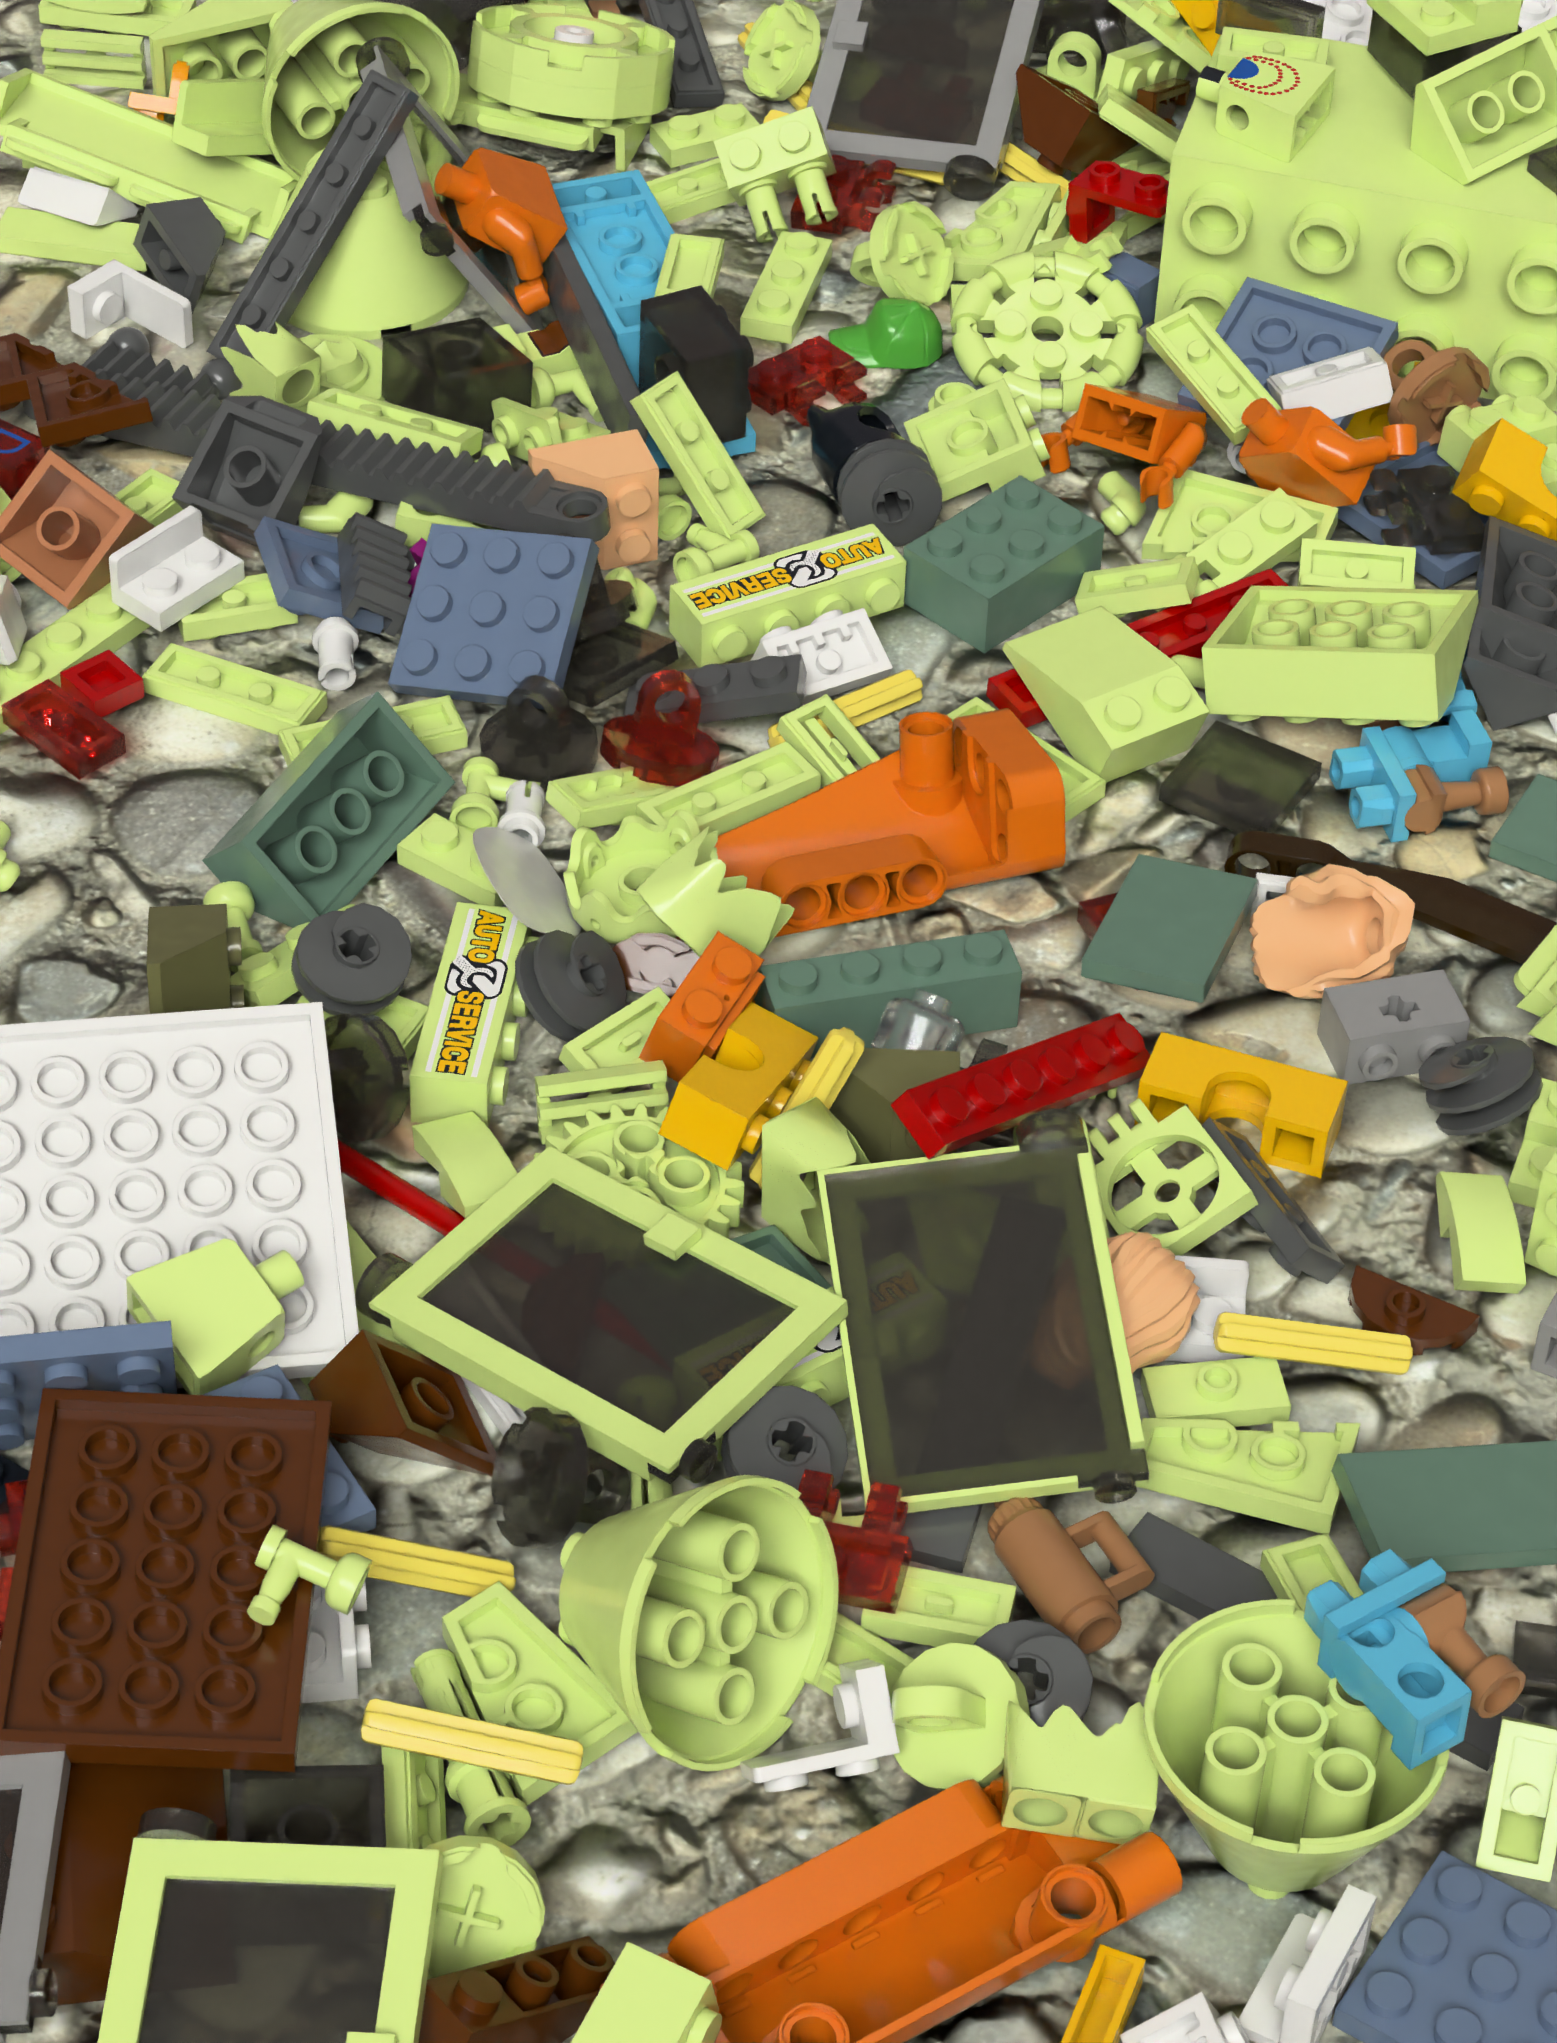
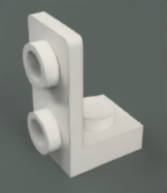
[67,259,194,348]
[740,1659,900,1792]

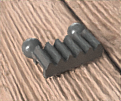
[81,327,242,401]
[337,512,416,637]

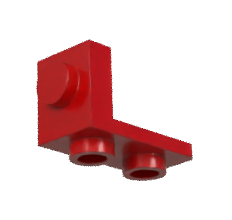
[1066,160,1169,244]

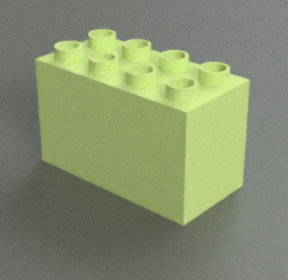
[1154,21,1557,412]

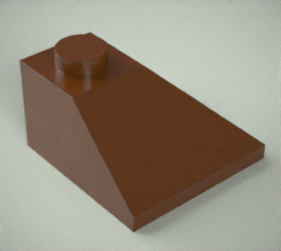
[1016,64,1139,176]
[308,1329,503,1477]

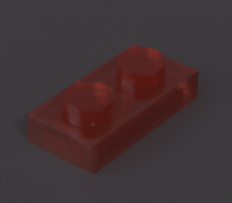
[1,679,126,780]

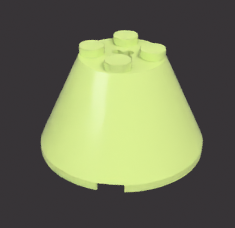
[262,0,460,181]
[259,149,469,340]
[559,1475,839,1771]
[1143,1599,1449,1900]

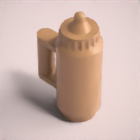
[987,1497,1155,1654]

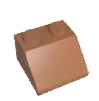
[0,449,156,610]

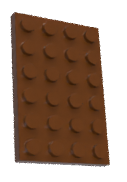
[0,1388,332,1772]

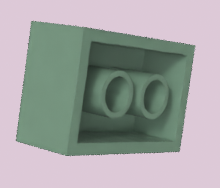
[903,475,1105,654]

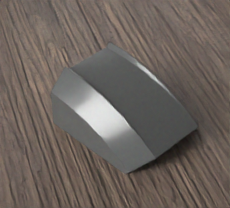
[172,396,323,547]

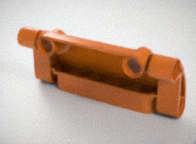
[600,1775,1183,2043]

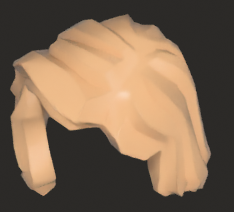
[1249,864,1415,999]
[1028,1231,1200,1393]

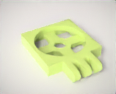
[1088,1098,1258,1256]

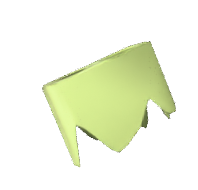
[220,321,321,413]
[636,826,795,957]
[761,1097,870,1265]
[1001,1700,1159,1844]

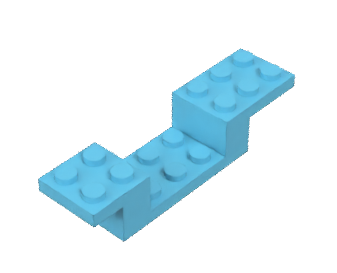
[552,170,756,469]

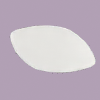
[473,827,581,937]

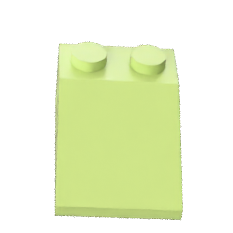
[149,0,293,125]
[1002,606,1210,783]

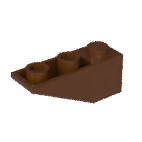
[419,1936,615,2043]

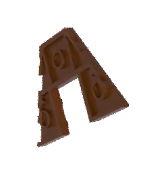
[0,333,153,448]

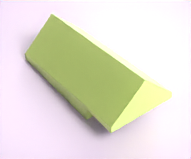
[1410,16,1557,185]

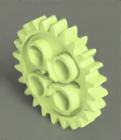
[530,1103,744,1276]

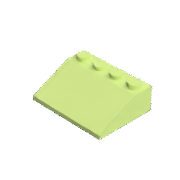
[1202,585,1478,727]

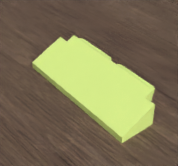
[0,68,298,244]
[444,73,652,171]

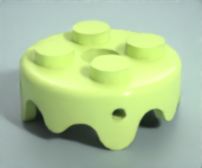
[563,809,718,944]

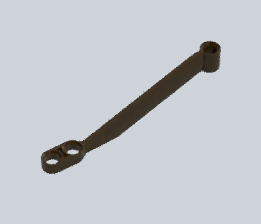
[1224,831,1557,964]

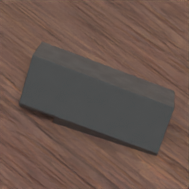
[1463,516,1557,731]

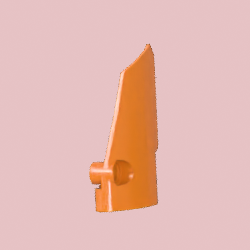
[676,708,1066,941]

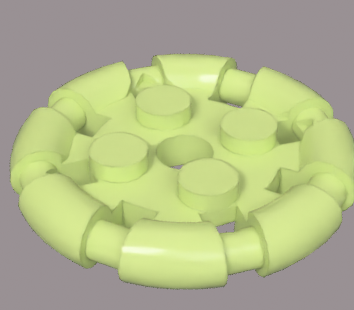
[950,251,1144,412]

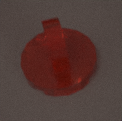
[600,669,720,786]

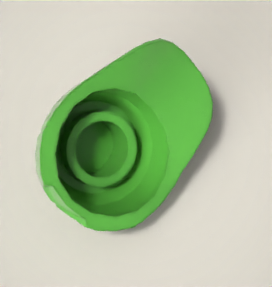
[828,298,943,369]

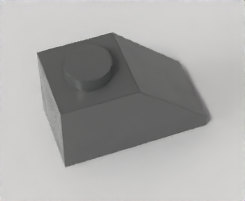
[133,197,226,314]

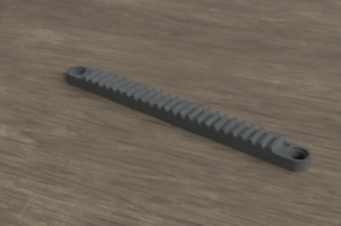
[22,368,611,542]

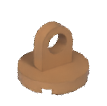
[1384,339,1490,448]

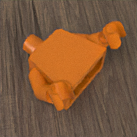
[434,147,568,315]
[1041,383,1208,509]
[1239,398,1417,507]

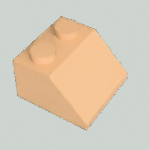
[528,429,659,570]

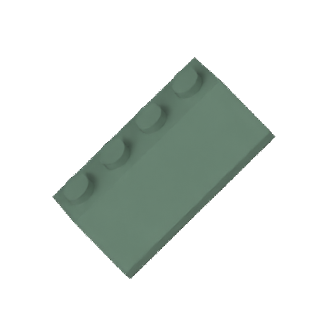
[202,691,455,928]
[754,929,1022,1059]

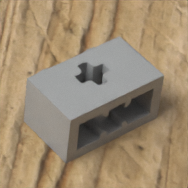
[1317,969,1470,1085]

